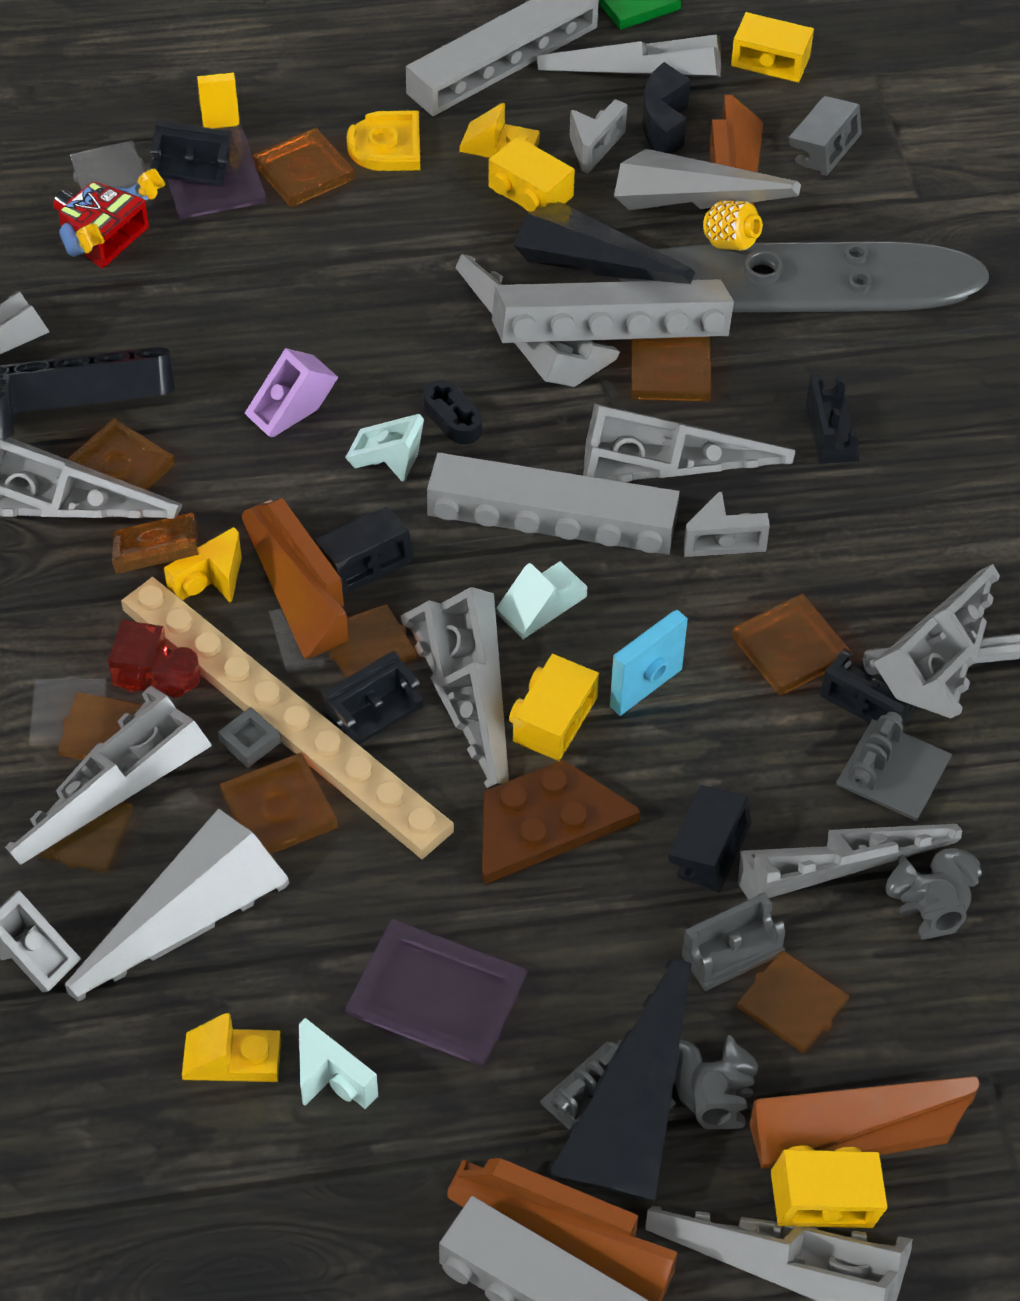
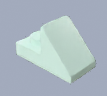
[345,414,424,481]
[496,561,587,639]
[299,1018,378,1109]

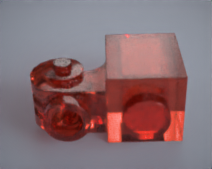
[108,620,201,698]

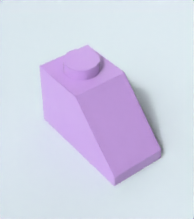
[244,348,338,437]

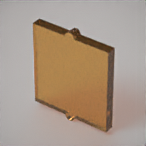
[329,604,416,678]
[58,692,142,760]
[36,802,134,874]
[737,950,849,1054]

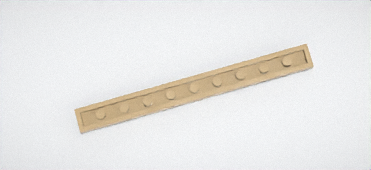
[121,577,454,860]

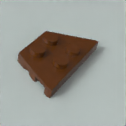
[482,759,640,885]

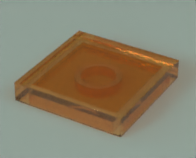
[253,127,355,207]
[631,336,711,401]
[67,418,175,490]
[112,512,199,574]
[732,593,851,696]
[220,752,338,855]

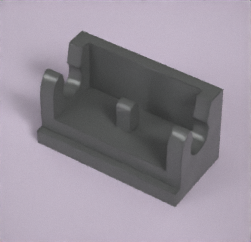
[789,96,862,176]
[682,893,785,991]

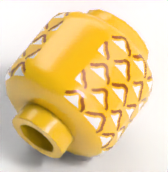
[703,200,763,251]

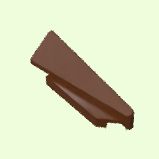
[709,95,763,205]
[242,498,349,659]
[749,1076,979,1169]
[447,1158,677,1301]

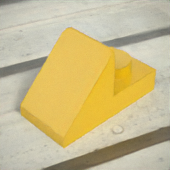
[197,73,239,129]
[460,103,540,158]
[164,527,242,603]
[182,1013,281,1082]

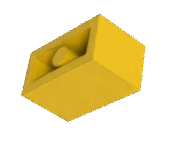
[731,12,814,83]
[488,136,575,212]
[509,653,599,761]
[771,1145,888,1228]

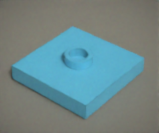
[610,610,688,716]

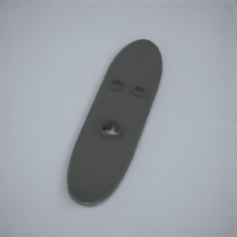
[617,241,989,313]

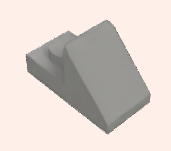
[570,99,627,174]
[683,492,770,557]
[0,890,81,992]

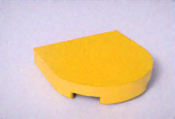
[347,111,420,171]

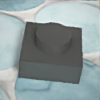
[218,707,281,768]

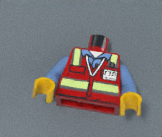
[53,169,166,269]

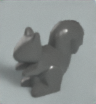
[885,848,982,940]
[673,1035,759,1129]

